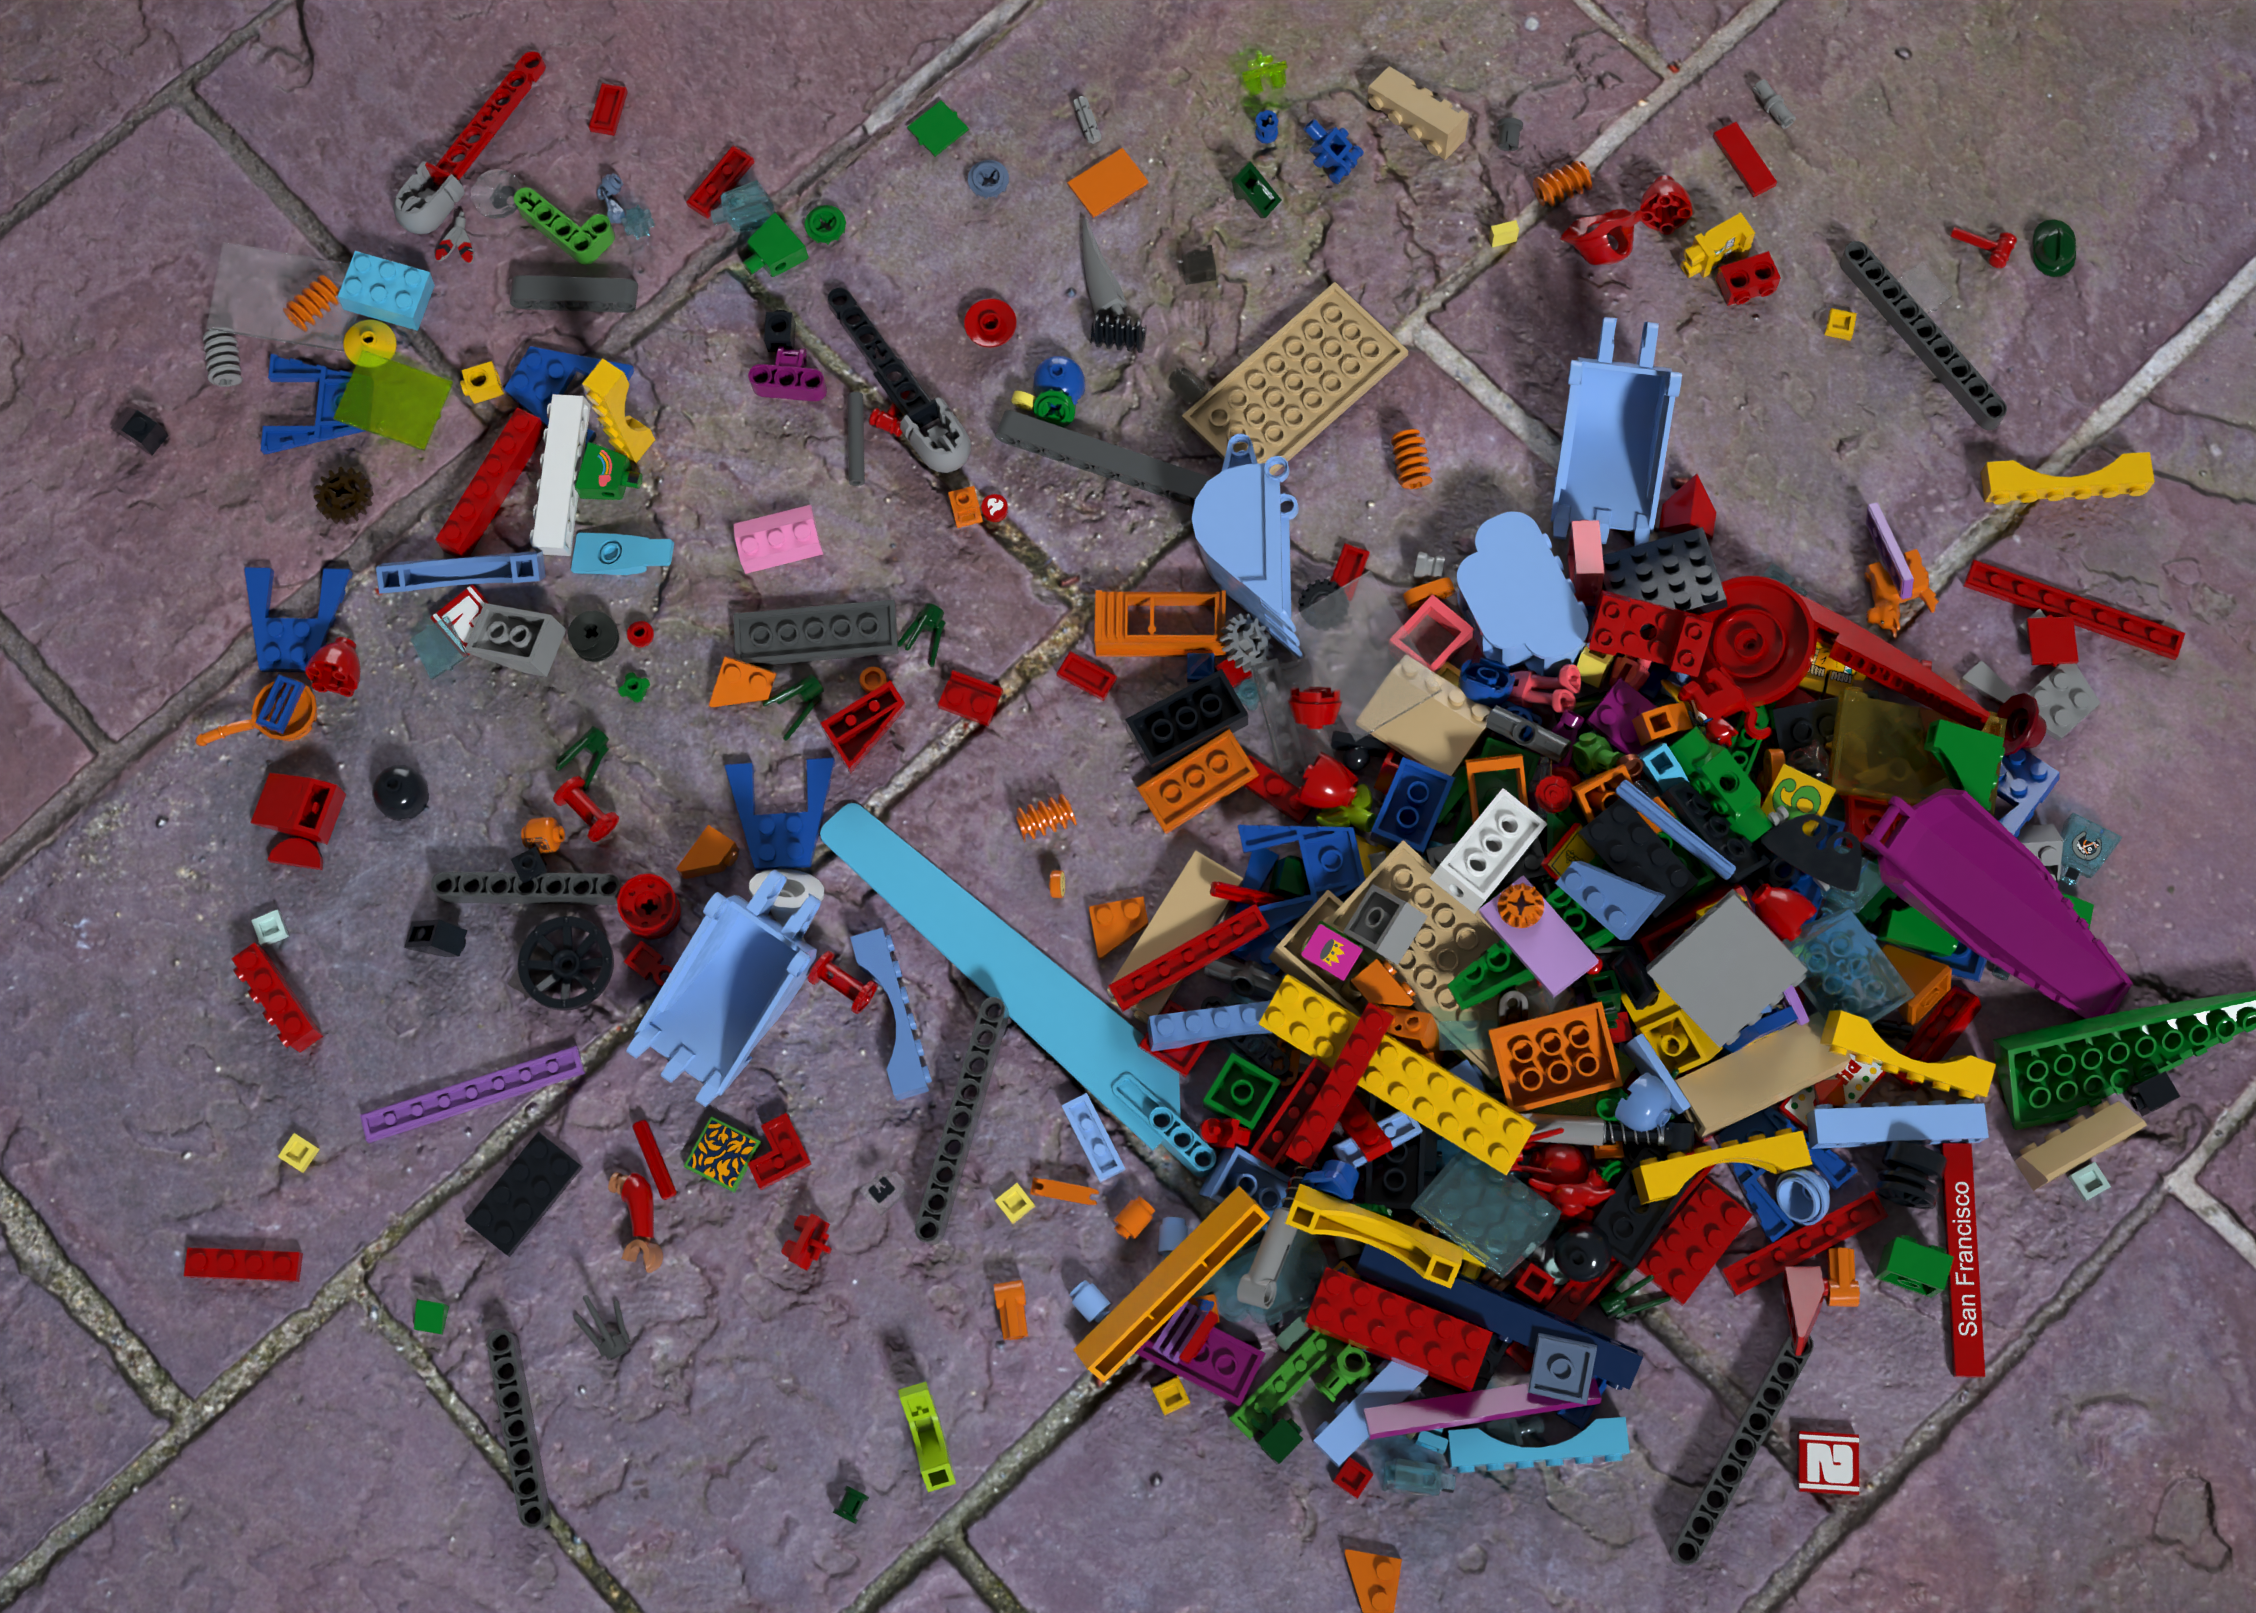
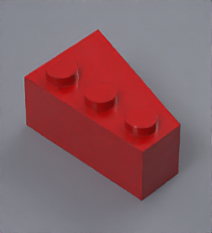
[820,680,906,774]

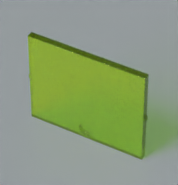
[333,350,453,451]

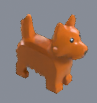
[1864,549,1939,638]

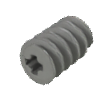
[203,328,243,387]

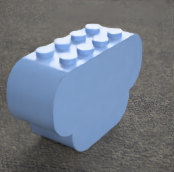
[1457,512,1588,677]

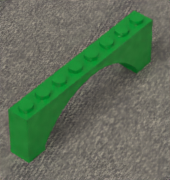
[1877,719,2005,957]

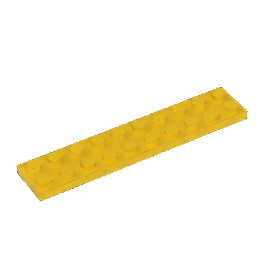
[1258,974,1537,1175]

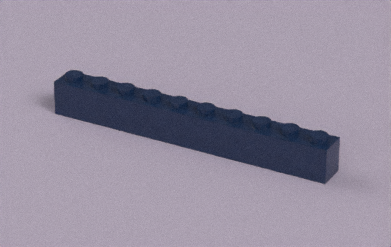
[1355,1244,1644,1390]

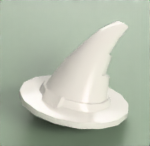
[749,868,824,941]

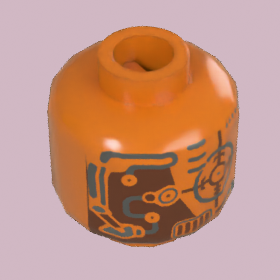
[521,817,565,853]

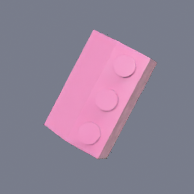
[733,505,823,574]

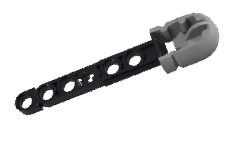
[828,288,971,473]

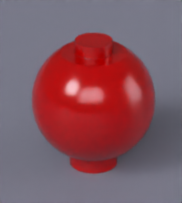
[1529,1143,1589,1195]

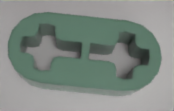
[1275,1306,1311,1351]

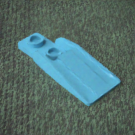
[571,532,674,575]

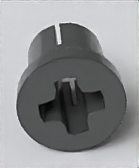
[1497,118,1523,151]

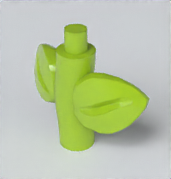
[1316,783,1377,832]

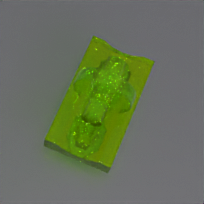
[1239,50,1288,96]

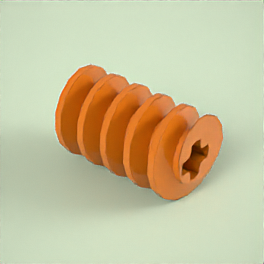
[1533,161,1593,207]
[283,275,339,332]
[1391,429,1433,489]
[1016,794,1077,843]

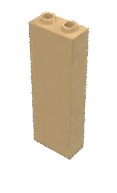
[1107,850,1243,1024]
[1675,1011,1851,1140]

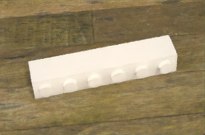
[530,394,591,556]

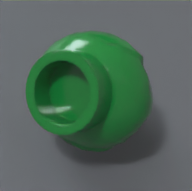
[1595,1087,1629,1122]

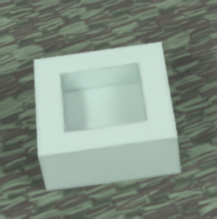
[251,910,289,947]
[2068,1162,2111,1202]

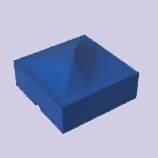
[1187,653,1214,682]

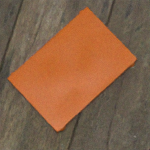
[1067,148,1148,218]

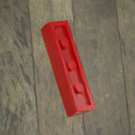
[1888,985,1982,1092]

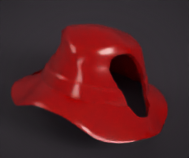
[1559,209,1644,265]

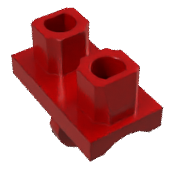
[1199,1118,1251,1149]
[781,1213,832,1271]

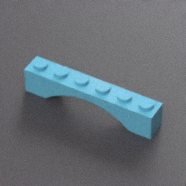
[1446,1417,1630,1473]

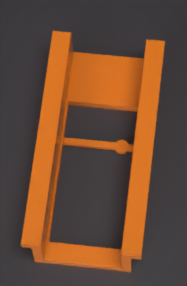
[1094,590,1226,657]

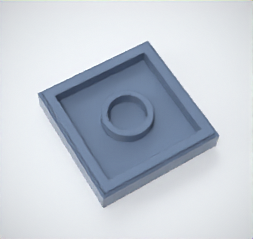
[1528,1333,1598,1405]

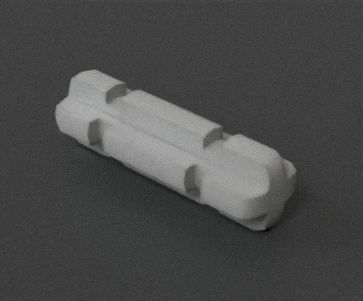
[1073,96,1102,144]

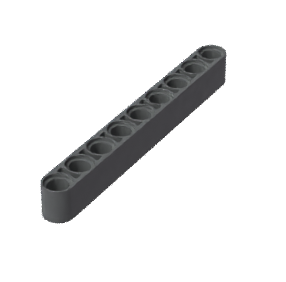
[1840,241,2007,430]
[995,410,1212,507]
[915,997,1009,1245]
[1670,1334,1814,1566]

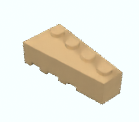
[1367,66,1469,160]

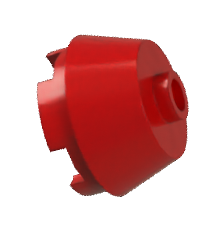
[1287,686,1343,729]

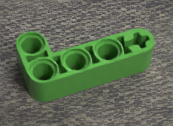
[514,187,615,265]

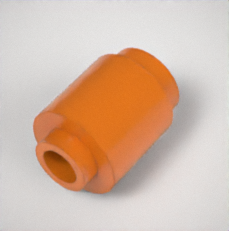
[1113,1196,1155,1240]

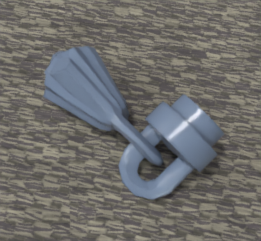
[596,173,626,224]

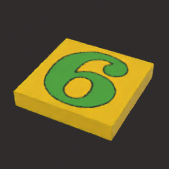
[1761,764,1836,836]

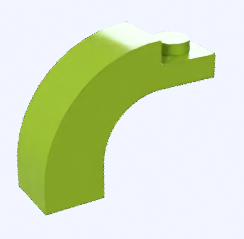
[898,1382,956,1492]

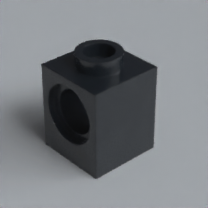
[764,310,796,352]
[2127,1071,2181,1117]

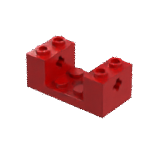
[1586,590,1714,677]

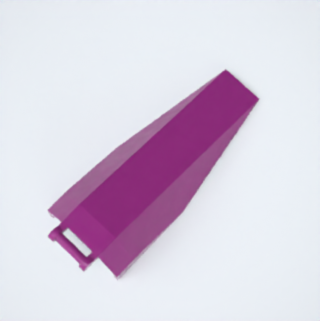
[1862,788,2133,1019]

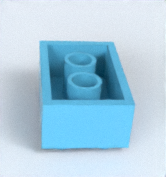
[338,251,435,331]

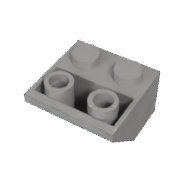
[2017,824,2063,889]

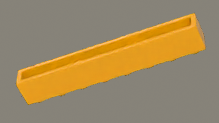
[1073,1186,1270,1383]

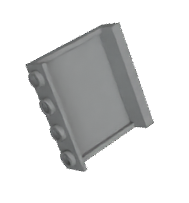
[1646,889,1808,1048]

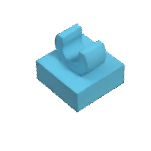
[1415,1428,1449,1455]

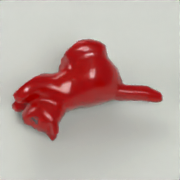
[1528,1169,1616,1221]

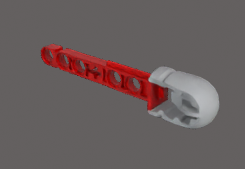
[393,51,546,234]

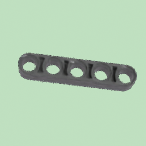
[510,275,638,313]

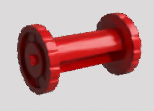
[1535,766,1582,813]
[553,776,619,842]
[808,951,878,1014]

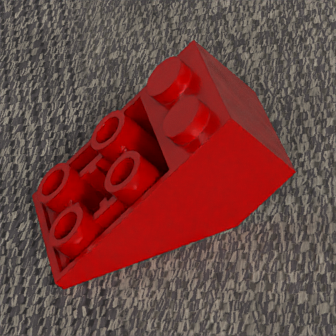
[250,773,346,845]

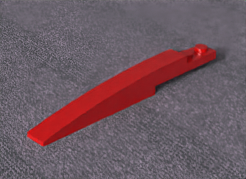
[1798,594,1991,731]

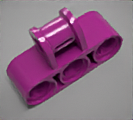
[748,346,827,402]

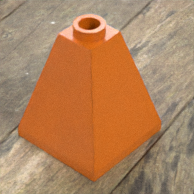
[1572,764,1638,824]
[1869,944,1952,1027]

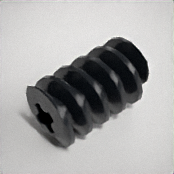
[1090,314,1147,353]

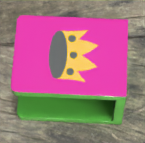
[1301,921,1363,981]

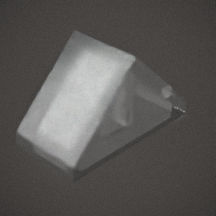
[1515,985,1579,1019]

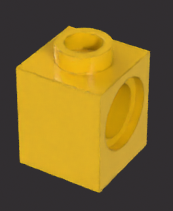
[460,361,504,404]

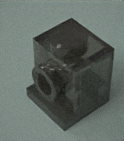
[1177,245,1216,285]
[1785,739,1829,780]

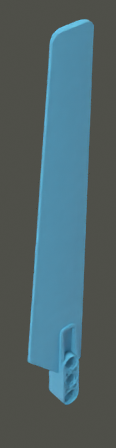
[820,803,1216,1177]

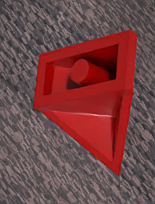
[1659,474,1717,539]

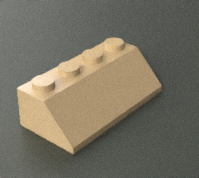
[2014,1101,2147,1191]

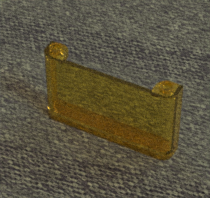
[1826,686,2007,817]

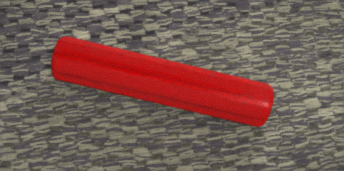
[1209,881,1285,907]
[632,1120,676,1200]

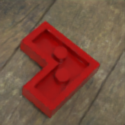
[747,1113,812,1190]

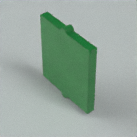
[907,100,969,157]

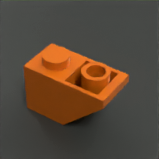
[1632,702,1693,746]
[1351,958,1416,1006]

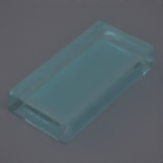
[1439,1020,1497,1050]

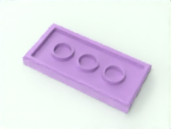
[1479,875,1599,998]

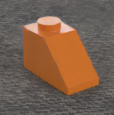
[676,825,739,879]

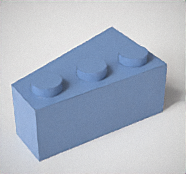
[1555,861,1666,940]

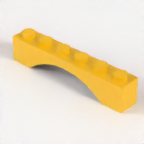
[582,358,655,464]
[1980,452,2155,505]
[1820,1010,1996,1100]
[1632,1128,1812,1205]
[1285,1184,1465,1289]

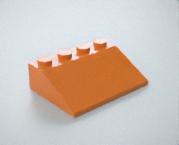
[1488,1001,1623,1113]

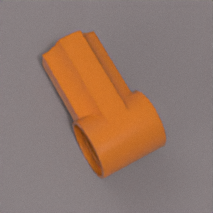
[1825,1248,1860,1307]
[994,1280,1029,1340]

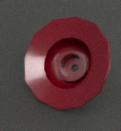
[1992,693,2047,756]

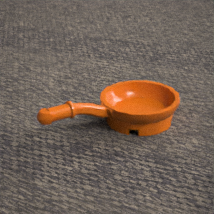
[195,680,317,746]

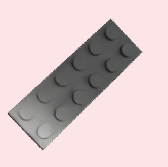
[733,599,899,666]

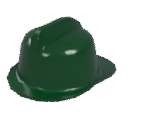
[2033,219,2076,277]

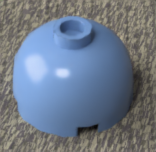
[1615,1073,1672,1132]

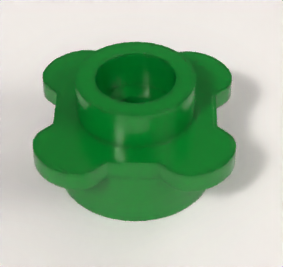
[618,672,650,703]

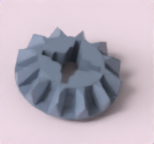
[968,160,1009,199]

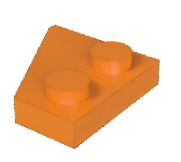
[709,656,777,707]
[1089,896,1149,960]
[1344,1549,1402,1613]

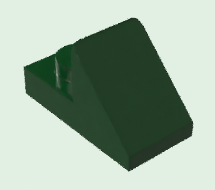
[1231,161,1282,218]

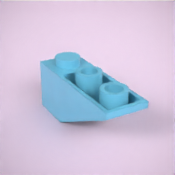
[1637,742,1690,808]

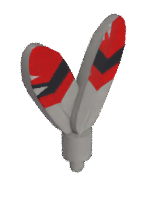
[435,211,475,264]

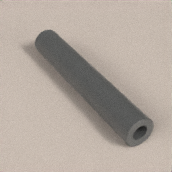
[847,392,865,486]

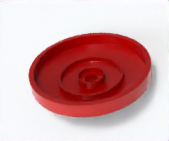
[1690,576,1817,707]

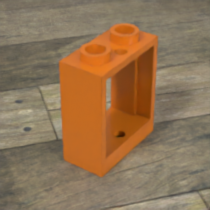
[1465,753,1528,825]
[1377,1004,1446,1065]

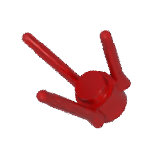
[1509,1128,1564,1176]

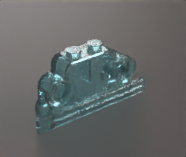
[1194,1229,1329,1326]

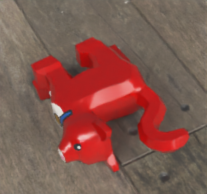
[1677,667,1771,747]

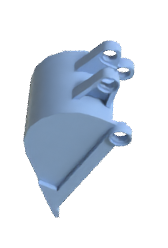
[1550,317,1682,546]
[1192,434,1304,661]
[626,869,821,1107]

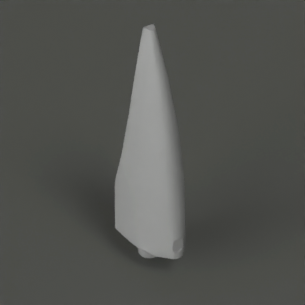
[1083,218,1128,319]

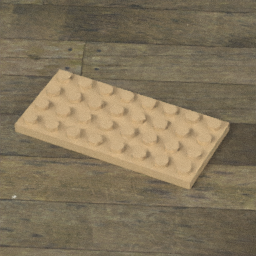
[1182,282,1408,475]
[1325,840,1571,1081]

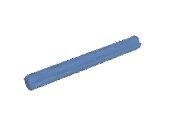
[1615,780,1736,880]

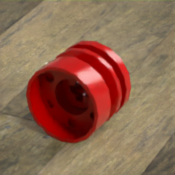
[617,873,681,940]

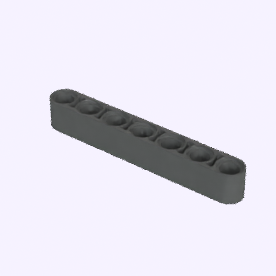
[431,872,623,905]
[487,1329,551,1530]

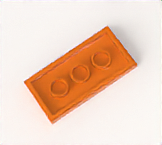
[1136,729,1259,834]

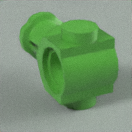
[1572,733,1625,775]
[1314,1342,1374,1404]

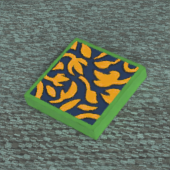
[684,1116,762,1193]

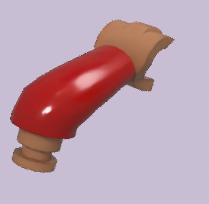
[608,1172,663,1273]

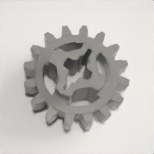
[1220,614,1273,673]

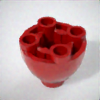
[1640,175,1693,235]
[305,637,361,697]
[1295,751,1358,808]
[1751,883,1817,942]

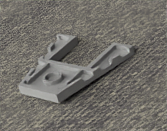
[1960,609,2100,741]

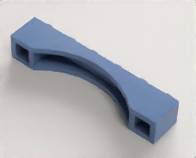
[376,551,546,594]
[850,928,932,1101]
[1147,1001,1272,1051]

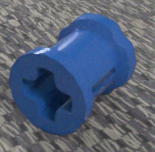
[1255,110,1279,144]

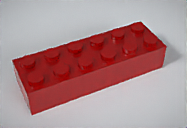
[1304,1267,1493,1392]

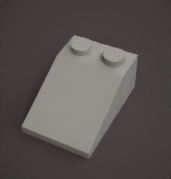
[465,603,566,677]

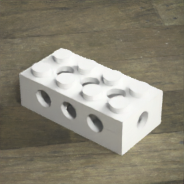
[1430,789,1547,914]

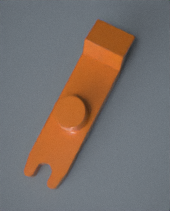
[1030,1177,1100,1205]

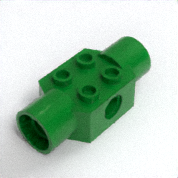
[1668,726,1773,843]

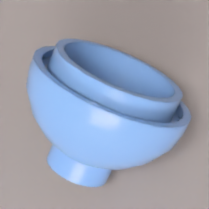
[1775,1168,1830,1226]

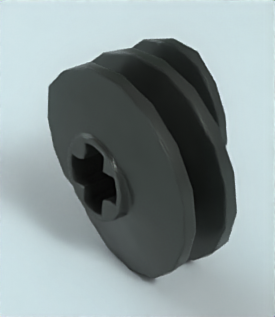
[568,611,620,662]

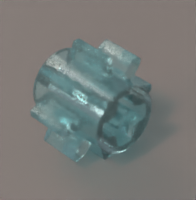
[621,205,655,240]

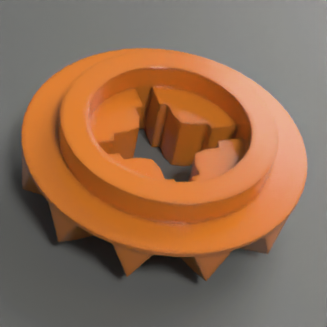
[1498,882,1544,928]

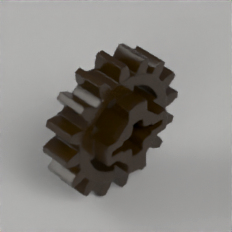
[313,467,374,524]

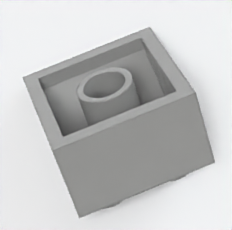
[1343,884,1428,965]

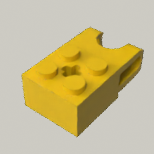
[1621,980,1723,1074]

